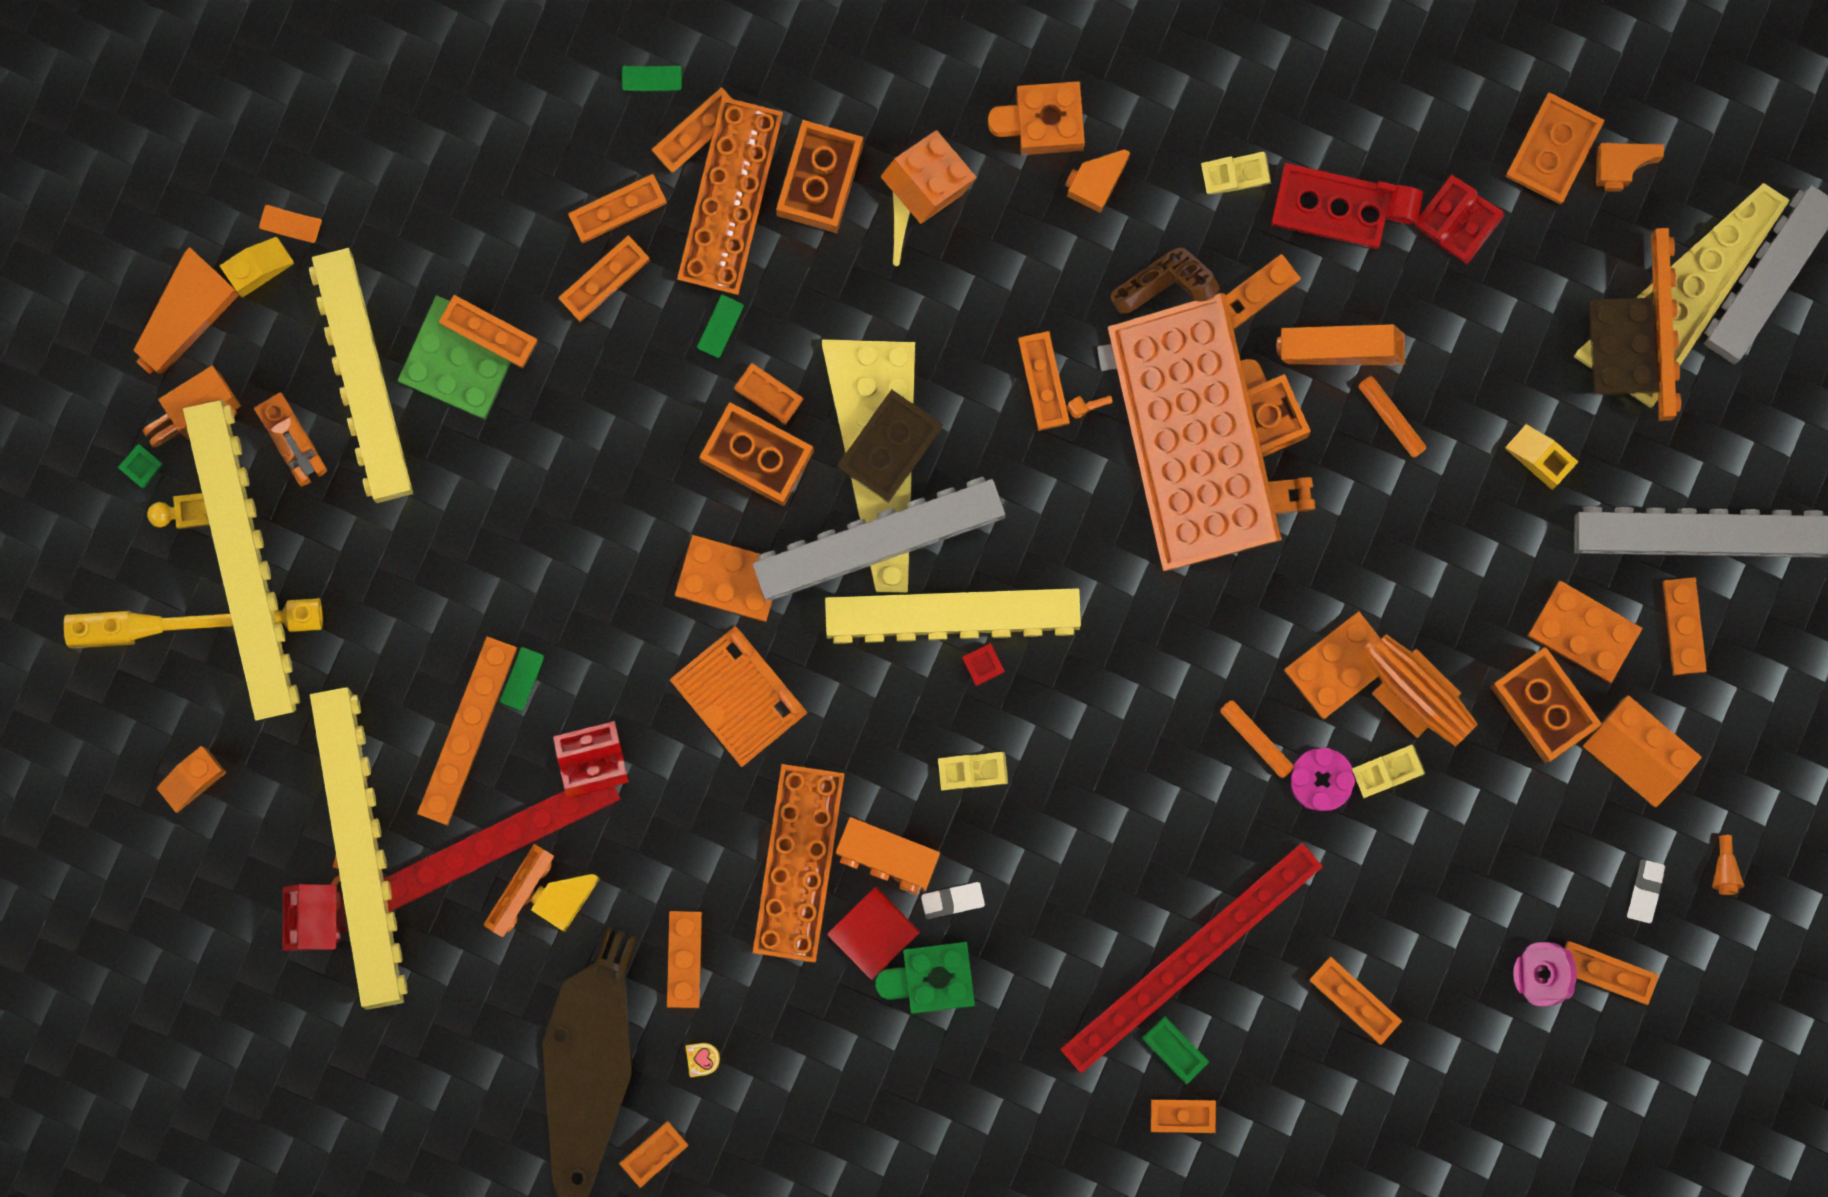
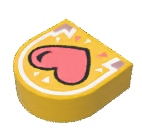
[686,1043,720,1077]

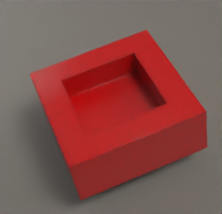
[962,643,1005,686]

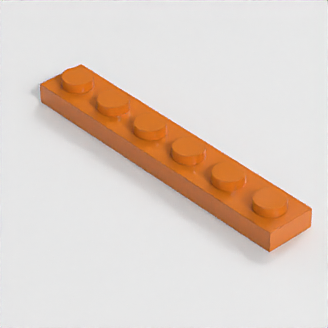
[1651,228,1681,421]
[417,637,517,826]

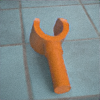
[1066,396,1113,418]

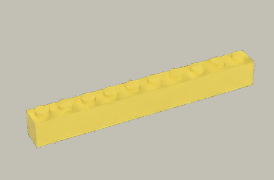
[183,399,300,720]
[310,687,408,1010]

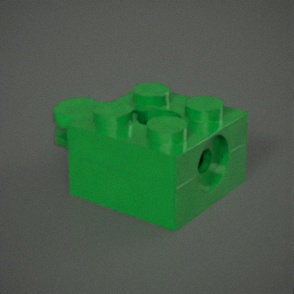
[876,942,975,1014]

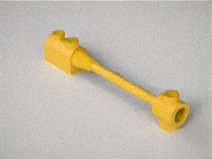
[64,598,323,649]

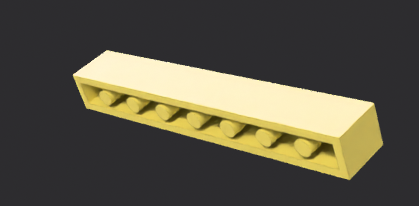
[309,248,413,503]
[825,589,1081,644]

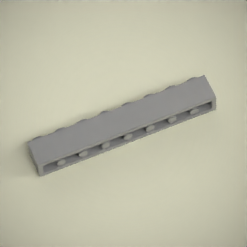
[753,477,1005,602]
[1574,507,1828,558]

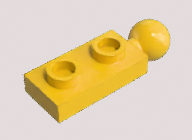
[147,493,210,529]

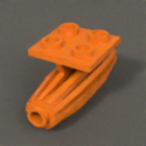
[1364,634,1477,747]

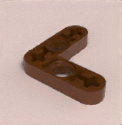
[1110,248,1220,314]

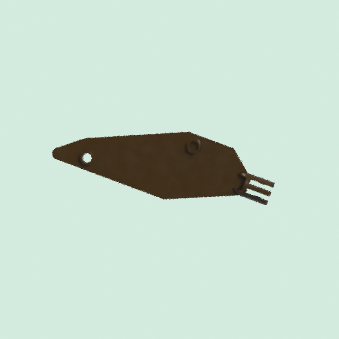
[542,926,638,1197]

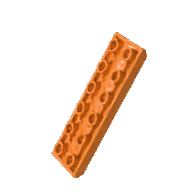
[677,97,783,295]
[753,764,844,963]

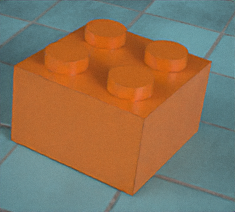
[881,130,977,224]

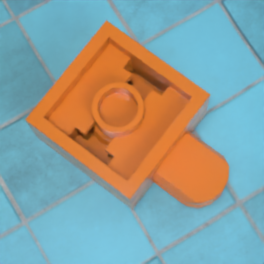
[988,82,1085,155]
[1241,359,1311,457]
[143,366,241,447]

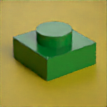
[118,444,164,489]

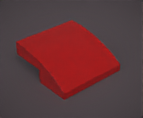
[1415,175,1505,264]
[553,721,629,798]
[827,887,920,980]

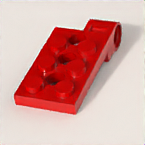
[1271,163,1424,249]

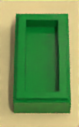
[1142,1016,1209,1084]

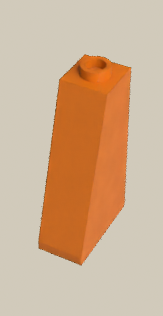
[133,247,239,376]
[1276,324,1405,366]

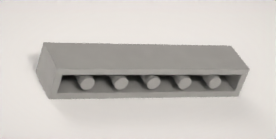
[1703,185,1828,365]

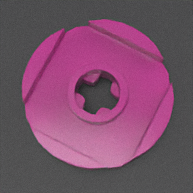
[1291,747,1355,811]
[1513,942,1577,1006]

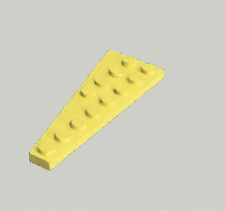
[1574,183,1790,408]
[822,340,915,594]

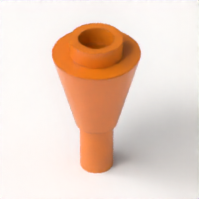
[1712,835,1744,895]

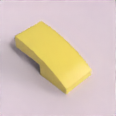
[1201,152,1272,194]
[1352,745,1425,798]
[938,752,1008,790]

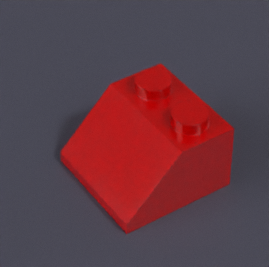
[282,884,341,951]

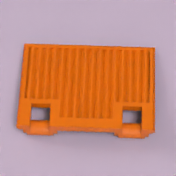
[669,626,807,767]

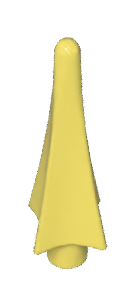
[893,192,910,266]

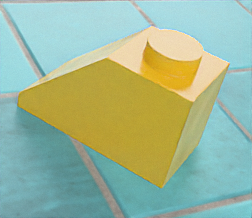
[220,237,294,298]
[530,874,600,932]

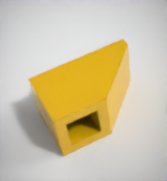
[1505,424,1578,490]

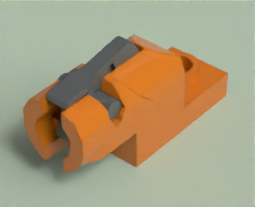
[254,392,327,486]

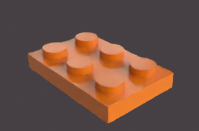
[1505,92,1605,205]
[675,535,773,622]
[1528,581,1643,684]
[1284,611,1378,720]

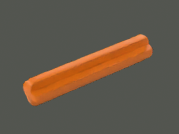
[1359,376,1426,458]
[1220,700,1294,778]

